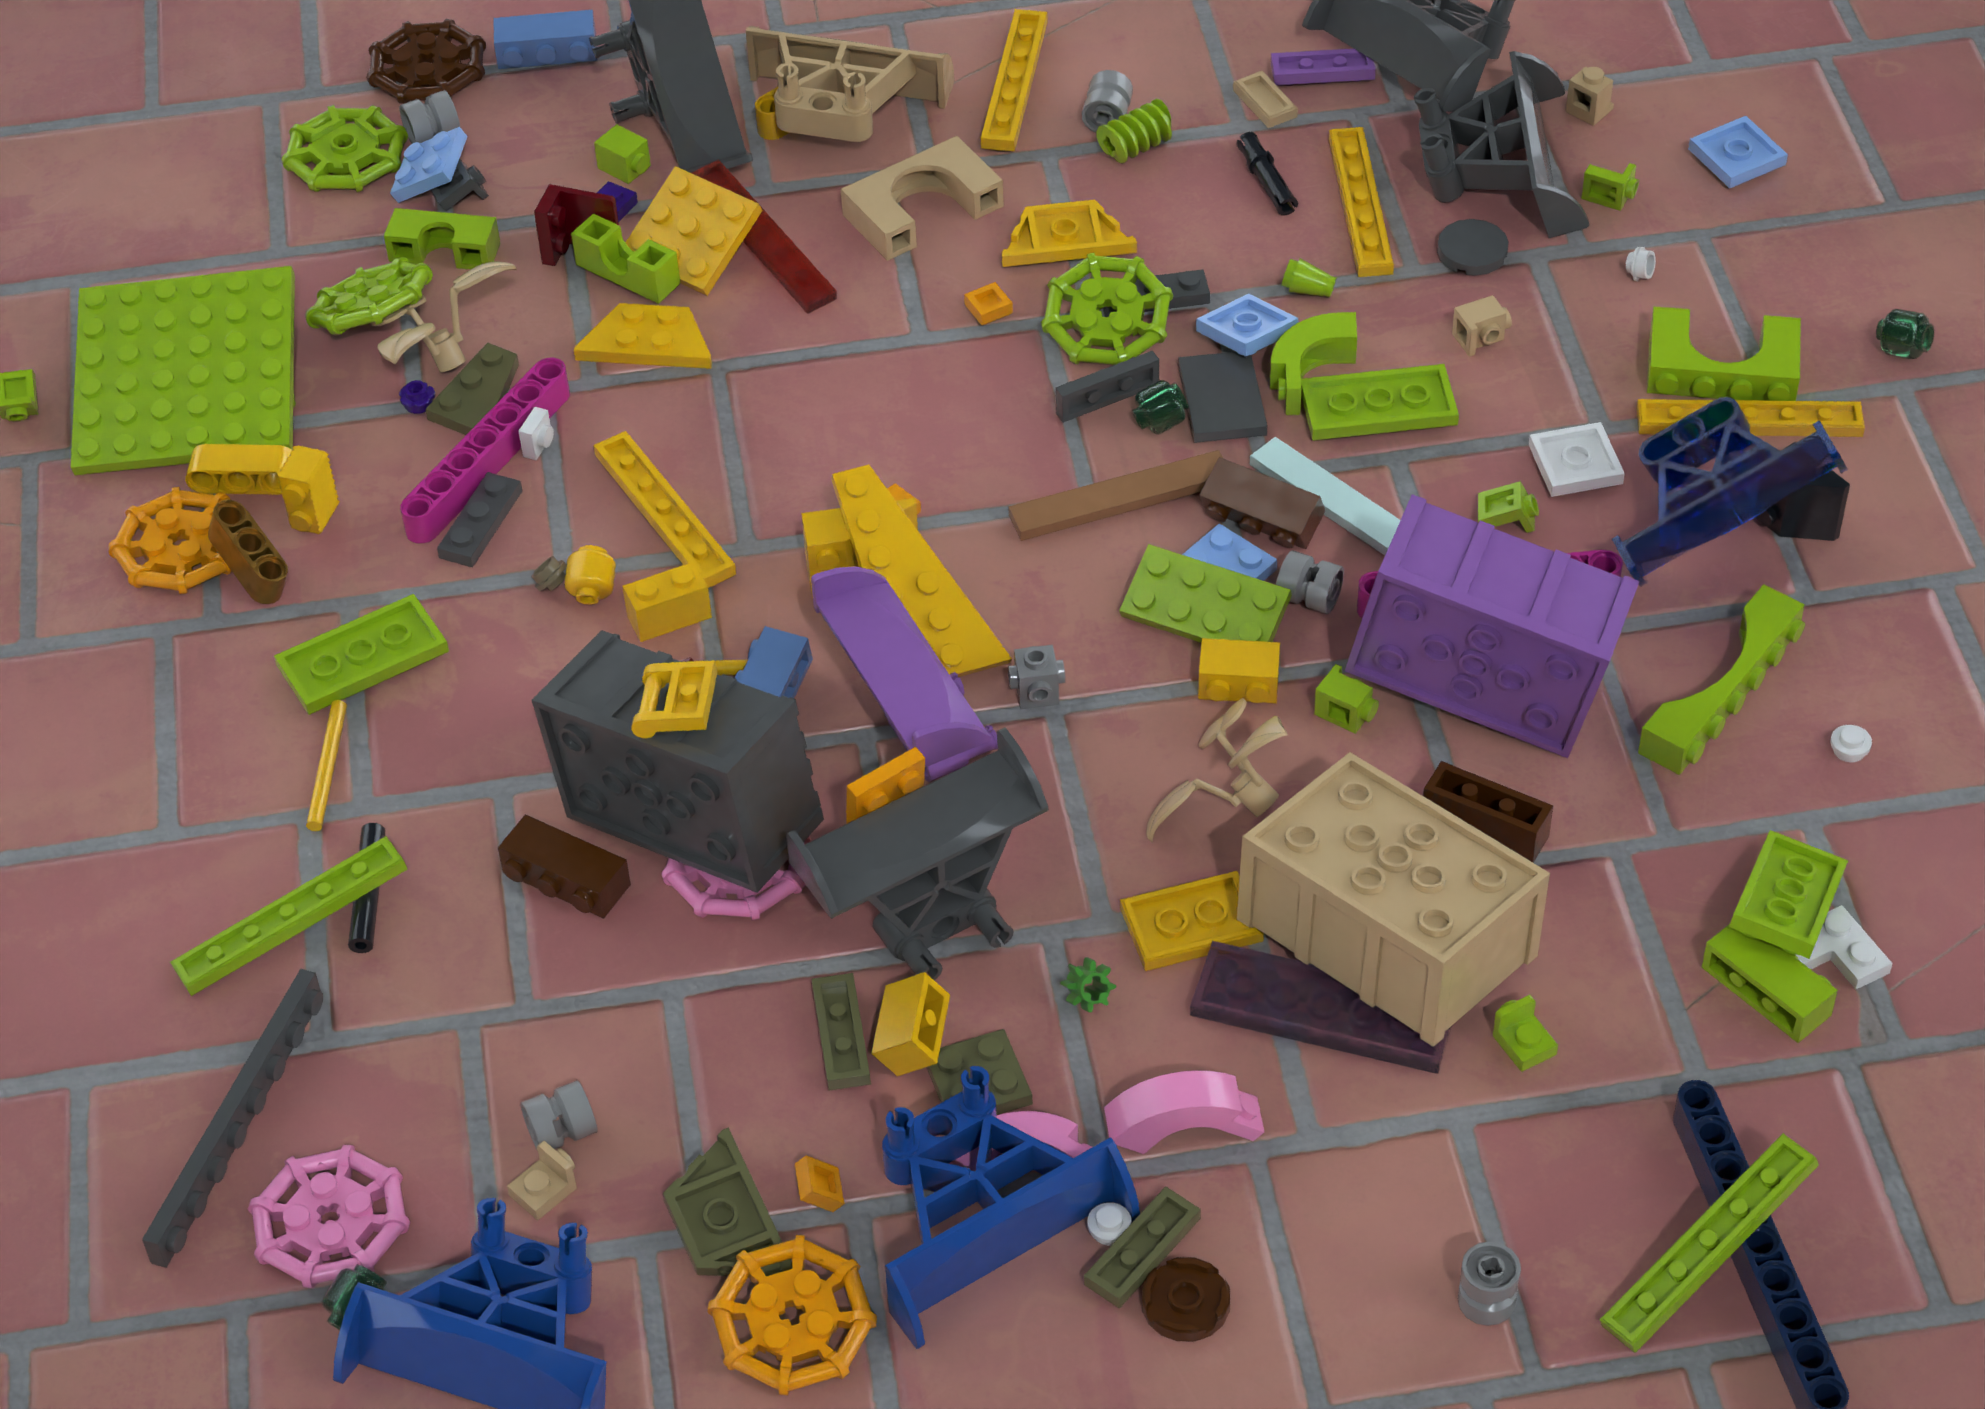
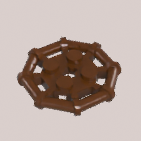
[366,19,486,104]

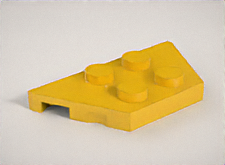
[1002,199,1137,267]
[574,303,712,369]

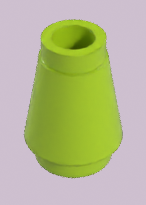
[1281,258,1337,298]

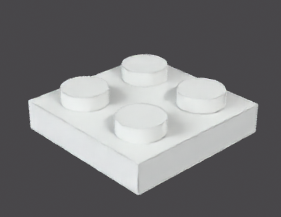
[1529,422,1625,497]

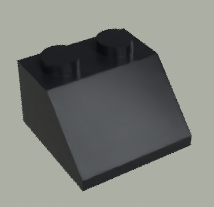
[1752,442,1850,541]

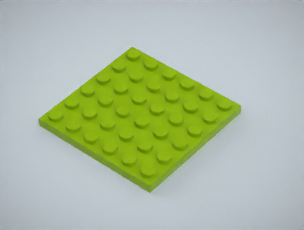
[71,266,295,475]

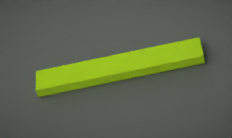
[170,836,408,996]
[1599,1133,1819,1353]

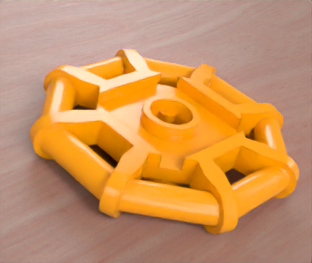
[108,487,232,594]
[707,1234,877,1396]

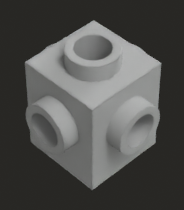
[1008,645,1065,709]

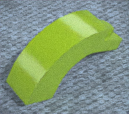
[1270,312,1357,415]

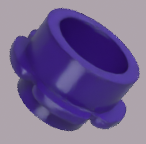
[399,380,435,414]

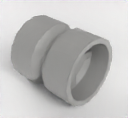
[1082,70,1133,132]
[399,90,460,144]
[1276,550,1344,614]
[520,1080,598,1151]
[1458,1242,1521,1326]

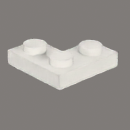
[1796,905,1893,990]

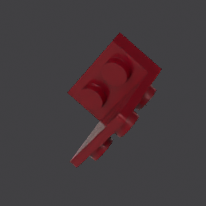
[534,184,619,266]

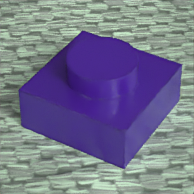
[597,181,638,222]

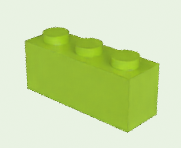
[1702,925,1838,1043]

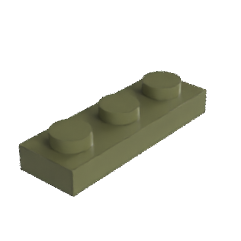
[812,973,871,1091]
[1084,1186,1201,1309]

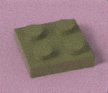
[926,1029,1033,1115]

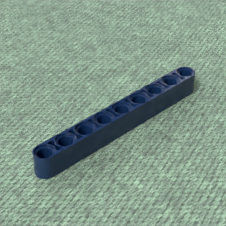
[1673,1080,1849,1409]

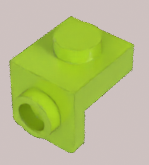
[0,369,38,421]

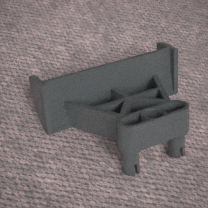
[589,0,753,176]
[1302,0,1515,112]
[1414,51,1589,238]
[786,727,1049,980]

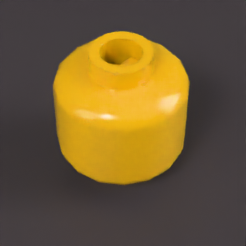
[564,545,616,605]

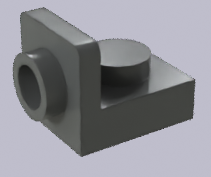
[431,158,489,211]

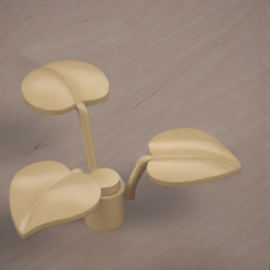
[370,261,517,372]
[1147,698,1288,842]

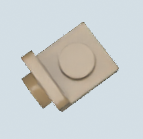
[507,1141,577,1221]

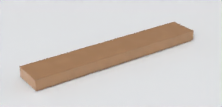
[1008,450,1223,541]

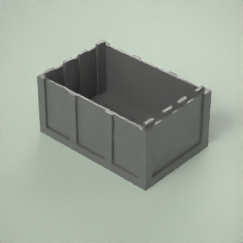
[532,630,824,893]

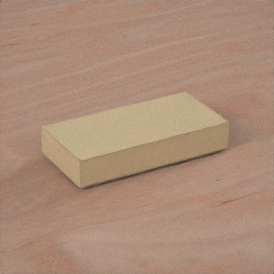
[1233,71,1298,128]

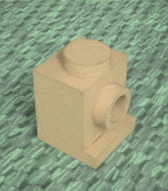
[1566,67,1614,126]
[1452,295,1512,356]

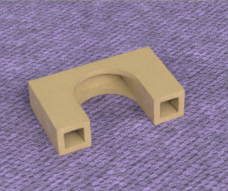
[841,136,1004,261]

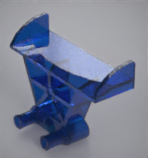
[1612,397,1848,587]

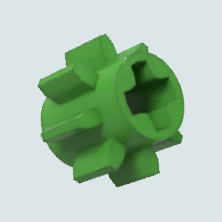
[1060,957,1116,1012]

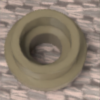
[531,556,567,591]

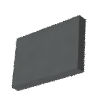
[1178,352,1268,443]

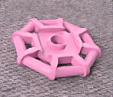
[662,836,811,921]
[248,1145,410,1288]

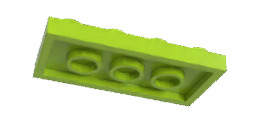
[1301,364,1459,440]
[1119,544,1292,643]
[274,594,449,715]
[1729,830,1848,959]

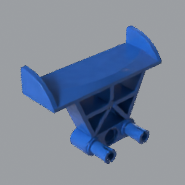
[882,1066,1140,1349]
[333,1198,607,1409]

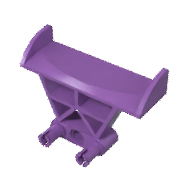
[811,566,998,782]

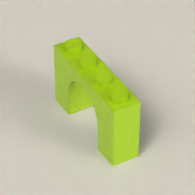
[1647,306,1801,401]

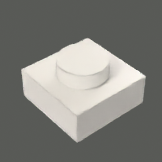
[519,407,554,460]

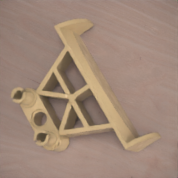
[746,26,954,142]

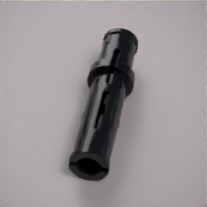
[1236,132,1298,215]

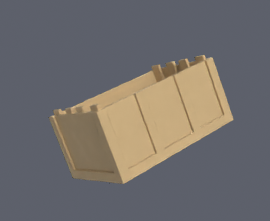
[1237,752,1550,1047]

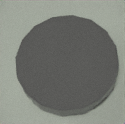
[1437,219,1509,276]

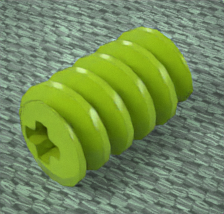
[1096,98,1172,163]

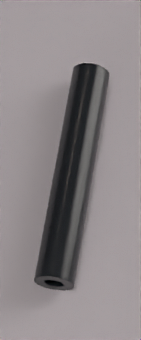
[348,823,385,953]

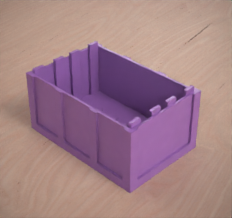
[1345,494,1640,758]

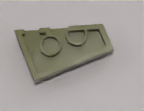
[425,343,519,435]

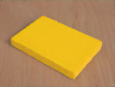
[1120,871,1264,971]

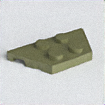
[663,1127,793,1276]

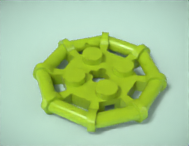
[282,105,408,192]
[1041,252,1173,365]
[305,257,433,335]

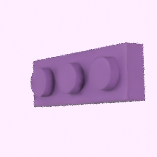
[1271,49,1375,85]

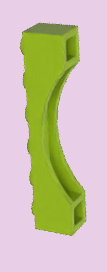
[1638,584,1805,775]

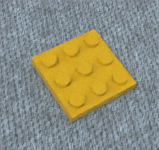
[625,166,763,296]

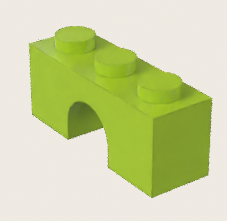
[384,208,500,270]
[571,214,680,304]

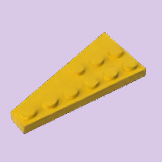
[831,464,1012,677]

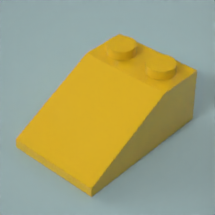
[801,498,918,598]

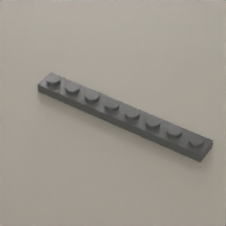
[142,969,323,1268]

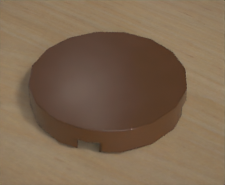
[1142,1257,1230,1342]

